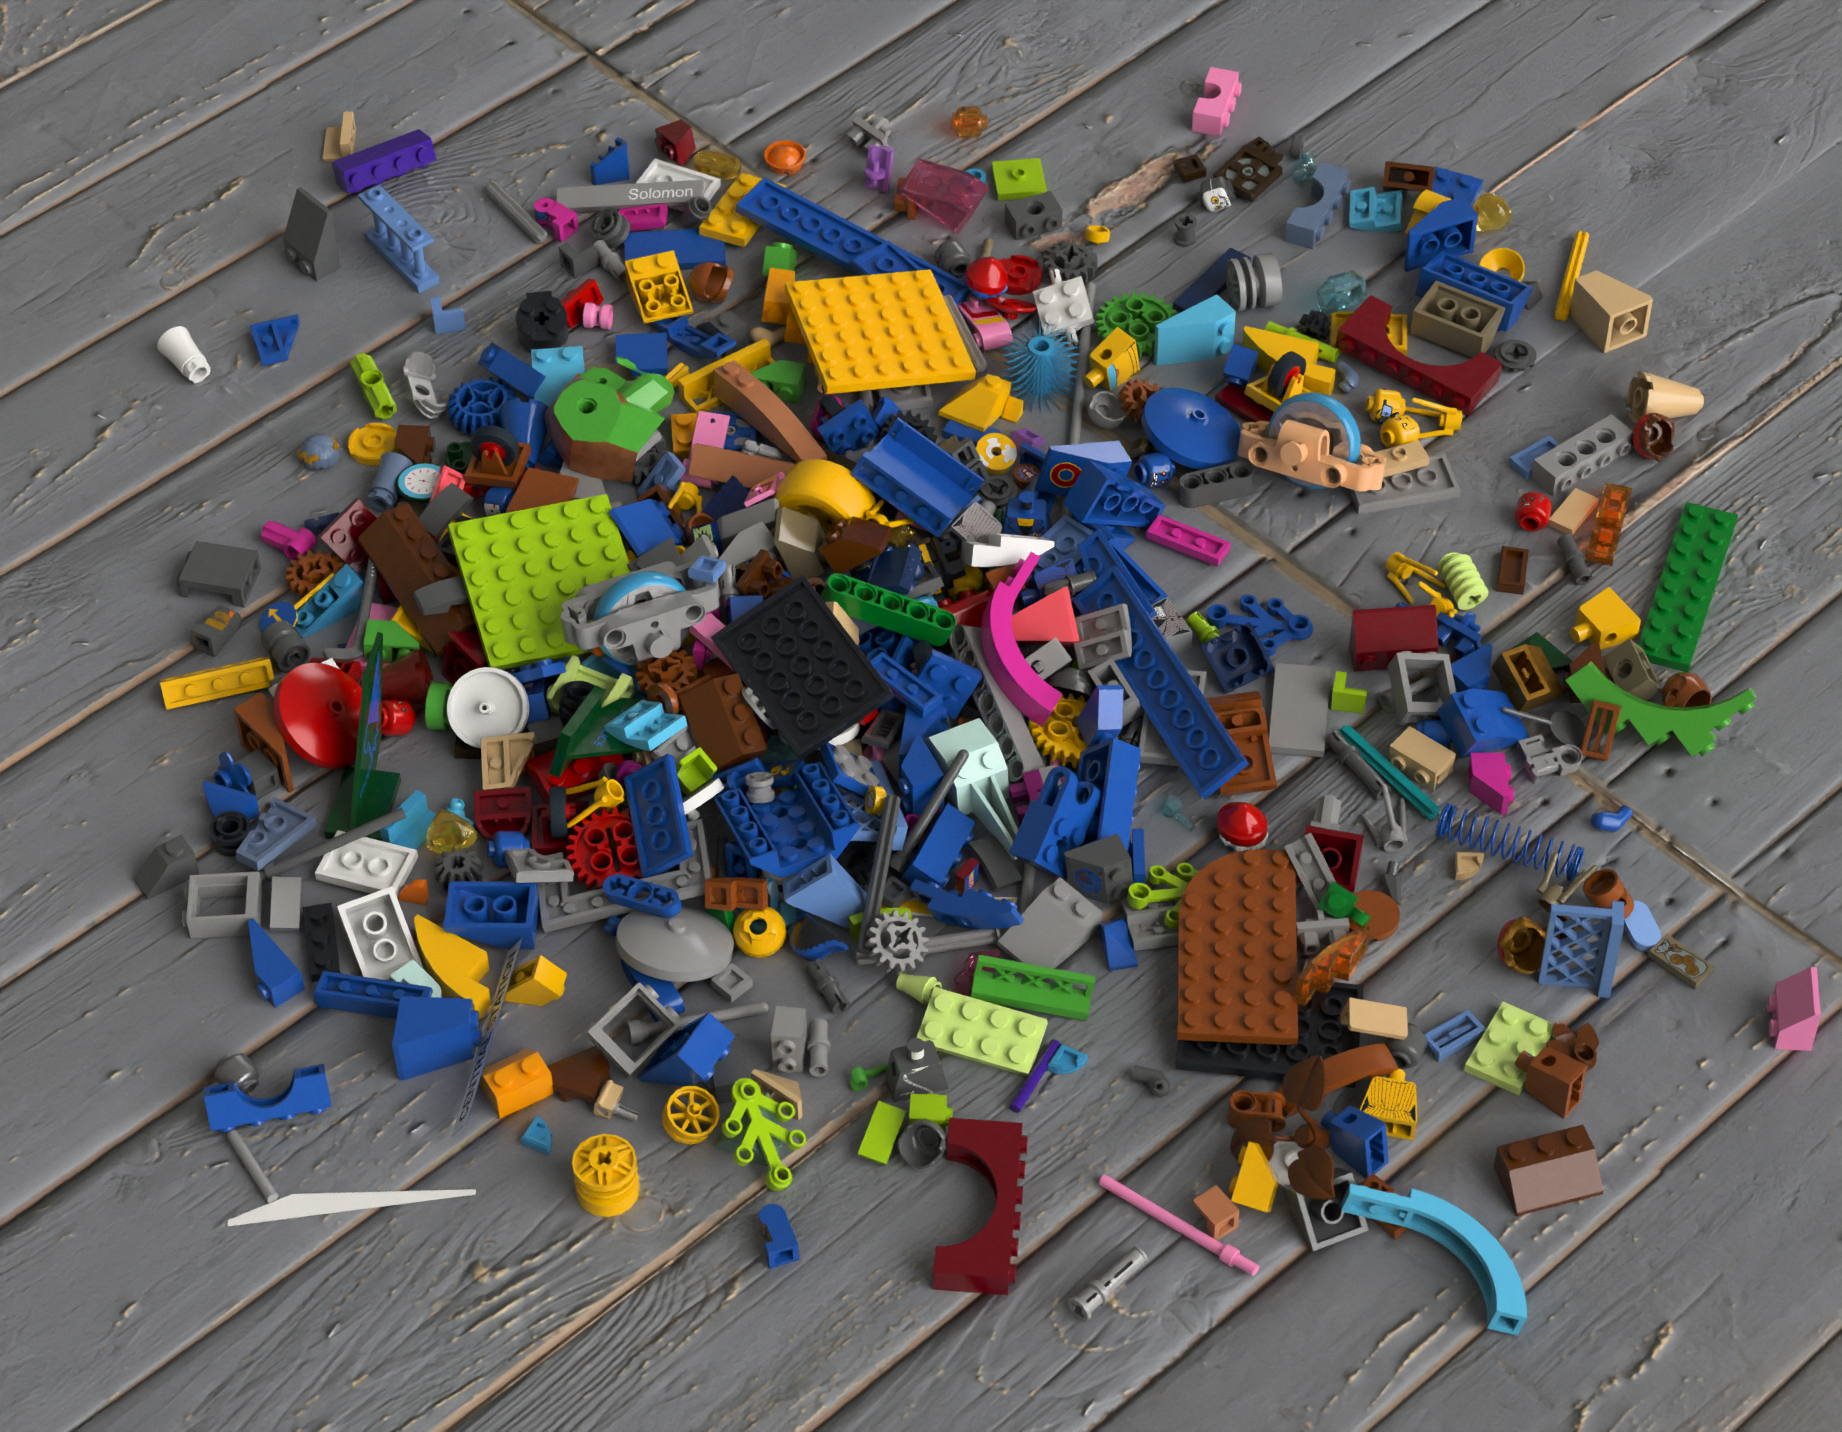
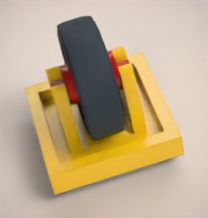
[1244,351,1311,413]

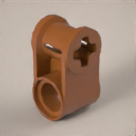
[1227,1090,1286,1132]

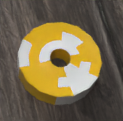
[976,433,1017,475]

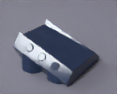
[866,543,926,595]
[1201,622,1275,694]

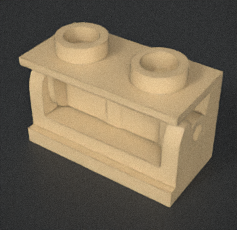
[1388,726,1456,791]

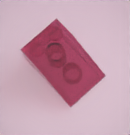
[897,158,990,234]

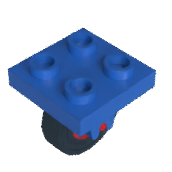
[817,394,880,455]

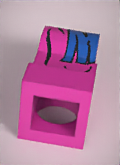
[534,198,579,243]

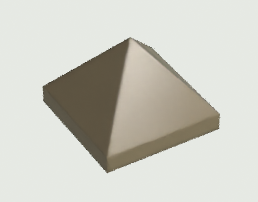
[1127,434,1153,460]

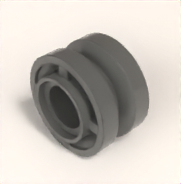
[590,208,630,248]

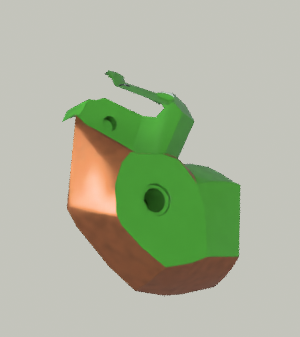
[544,357,674,482]

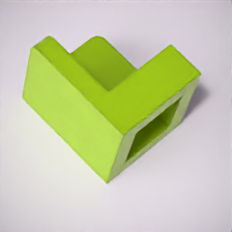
[1331,671,1367,714]
[676,747,717,796]

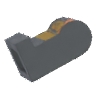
[191,606,241,657]

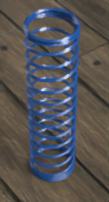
[1436,803,1584,882]

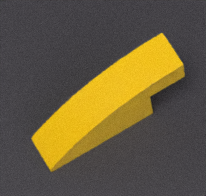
[1242,326,1336,396]
[414,914,492,1020]

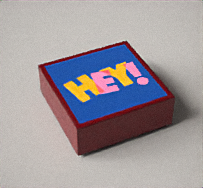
[955,857,979,895]

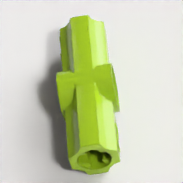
[350,353,397,420]

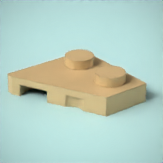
[481,732,536,790]

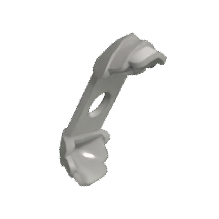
[403,351,447,419]

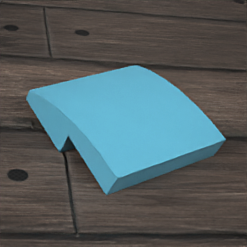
[1349,187,1403,232]
[604,700,688,751]

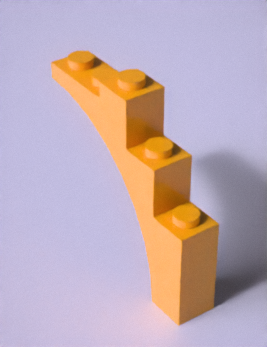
[762,268,813,363]

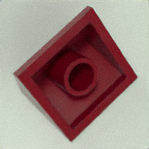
[1297,825,1364,892]

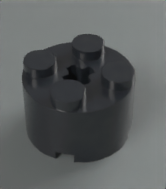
[516,296,569,353]

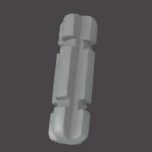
[742,439,793,462]

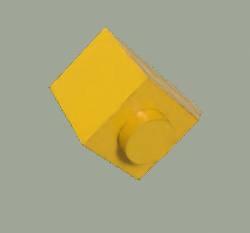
[504,955,567,1006]

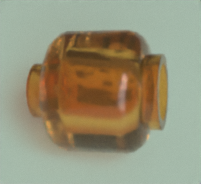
[951,106,987,138]

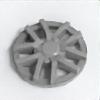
[741,686,776,730]

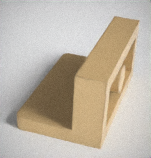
[323,112,356,163]
[1340,997,1408,1040]

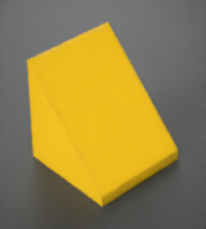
[1002,396,1023,423]

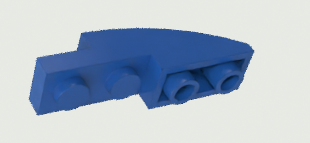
[910,879,1024,929]

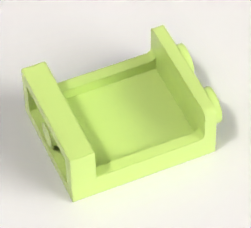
[546,655,635,717]

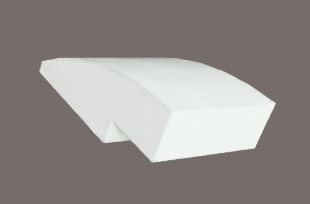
[960,532,1055,567]

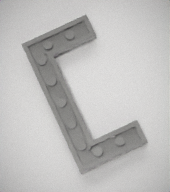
[537,819,712,933]

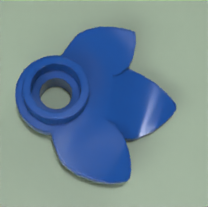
[213,752,252,793]

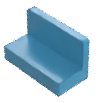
[380,790,445,850]

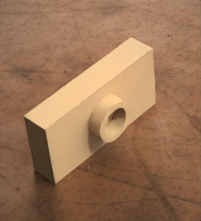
[1374,440,1430,478]

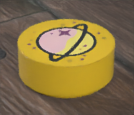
[865,785,886,815]

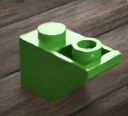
[762,242,799,277]
[751,360,806,403]
[363,620,421,665]

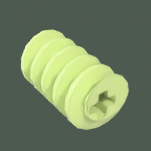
[1438,552,1489,610]

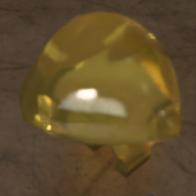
[1473,192,1512,231]
[426,809,478,854]

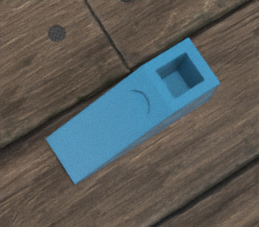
[294,563,377,638]

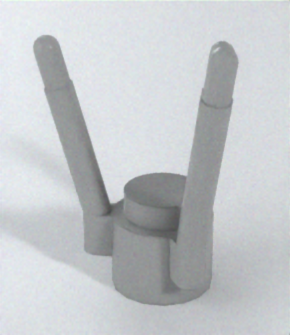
[1361,784,1408,852]

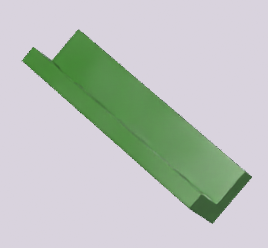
[970,955,1095,1021]

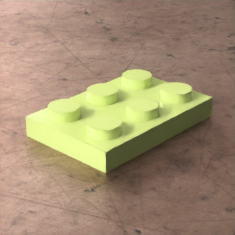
[1464,1002,1554,1096]

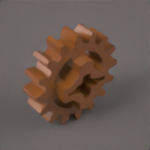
[1118,378,1160,423]
[286,549,344,600]
[635,649,697,698]

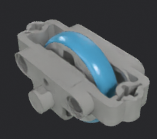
[560,561,720,666]

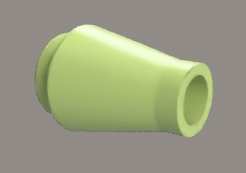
[896,973,942,1005]

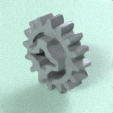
[865,910,929,975]

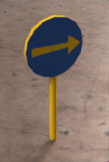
[260,573,335,633]

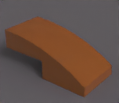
[704,877,768,911]

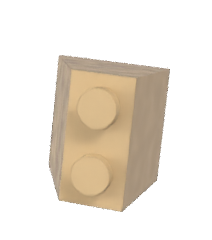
[1569,270,1653,353]

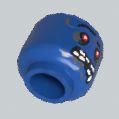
[1134,452,1175,488]

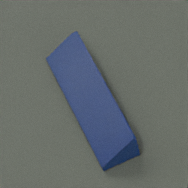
[313,971,432,1019]

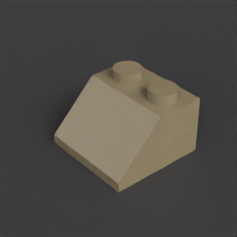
[774,506,828,577]

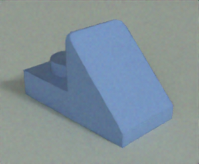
[637,451,687,496]

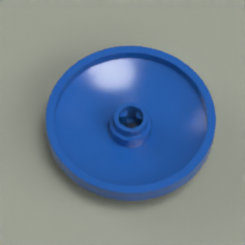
[1141,388,1241,470]

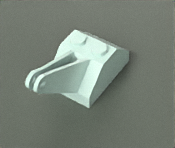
[924,718,1018,860]

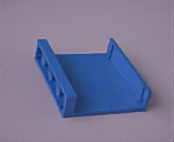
[850,417,985,538]

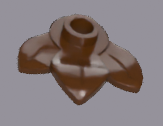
[1546,1021,1599,1071]

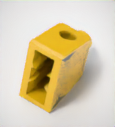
[1360,1069,1417,1141]

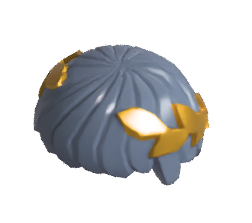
[297,433,340,470]

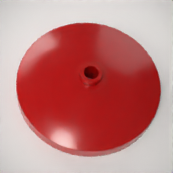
[273,663,362,769]

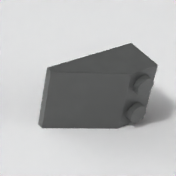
[283,187,341,281]

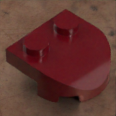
[474,787,532,841]

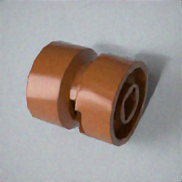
[1583,869,1634,921]

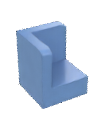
[430,297,466,334]

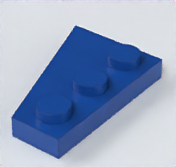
[506,659,566,684]

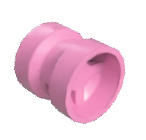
[583,303,613,330]

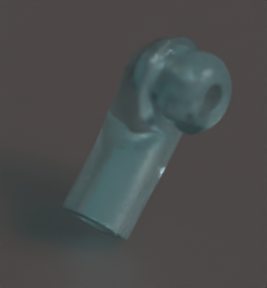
[1293,152,1317,181]

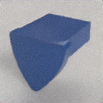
[871,396,904,433]

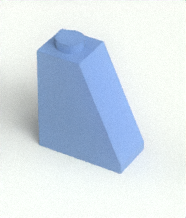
[782,854,867,928]

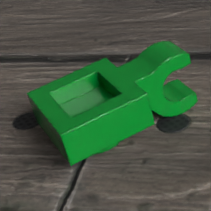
[1318,882,1372,926]

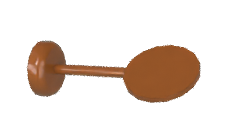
[648,657,736,714]

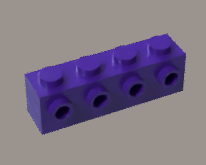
[331,129,436,194]

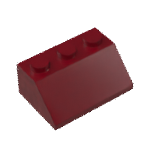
[1349,605,1438,671]

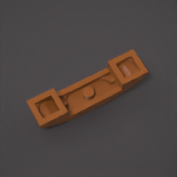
[1275,1044,1398,1117]

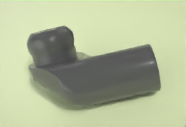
[1132,1065,1170,1097]

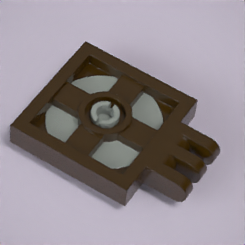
[1213,143,1284,203]

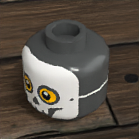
[1197,176,1235,212]

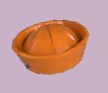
[764,140,806,175]

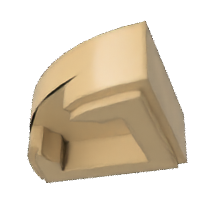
[1454,852,1484,881]

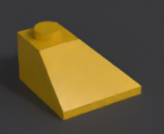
[938,374,1011,433]

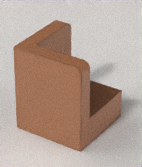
[1193,1185,1240,1240]

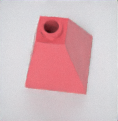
[1012,587,1079,649]

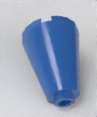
[499,398,549,470]

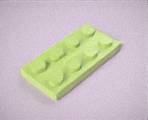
[916,987,1048,1077]

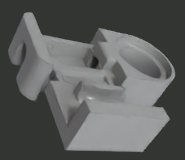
[1516,734,1583,784]

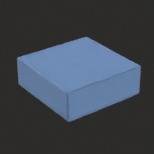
[688,555,726,584]

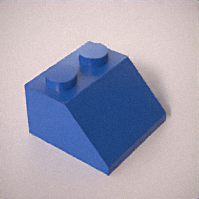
[898,735,944,816]

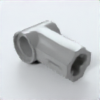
[1310,794,1341,831]

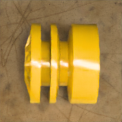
[572,1134,640,1217]

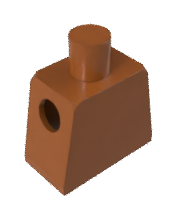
[1515,1047,1587,1119]

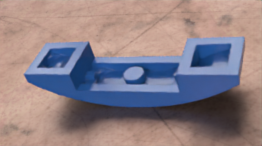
[652,315,736,359]

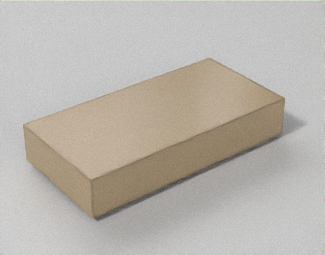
[1548,488,1599,535]

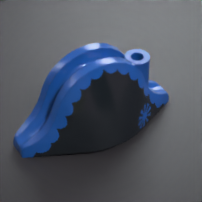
[787,907,849,961]

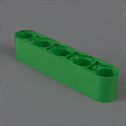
[820,573,956,646]

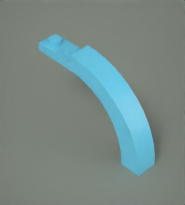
[1341,1183,1527,1336]

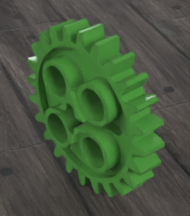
[1095,291,1176,357]

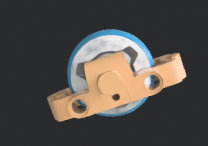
[1237,392,1386,491]

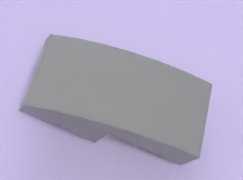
[270,876,301,932]

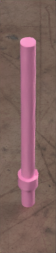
[1099,1174,1259,1276]

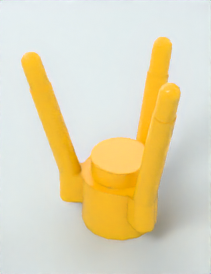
[1405,398,1462,439]
[668,481,703,513]
[865,500,916,543]
[1385,552,1446,604]
[1418,581,1458,617]
[565,777,624,828]

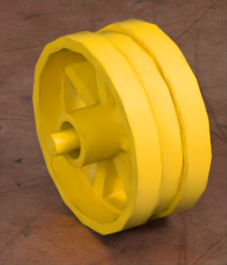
[661,1086,720,1145]

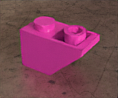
[1468,753,1514,815]

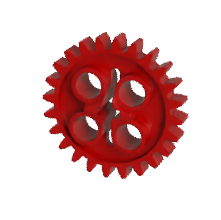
[566,807,643,890]

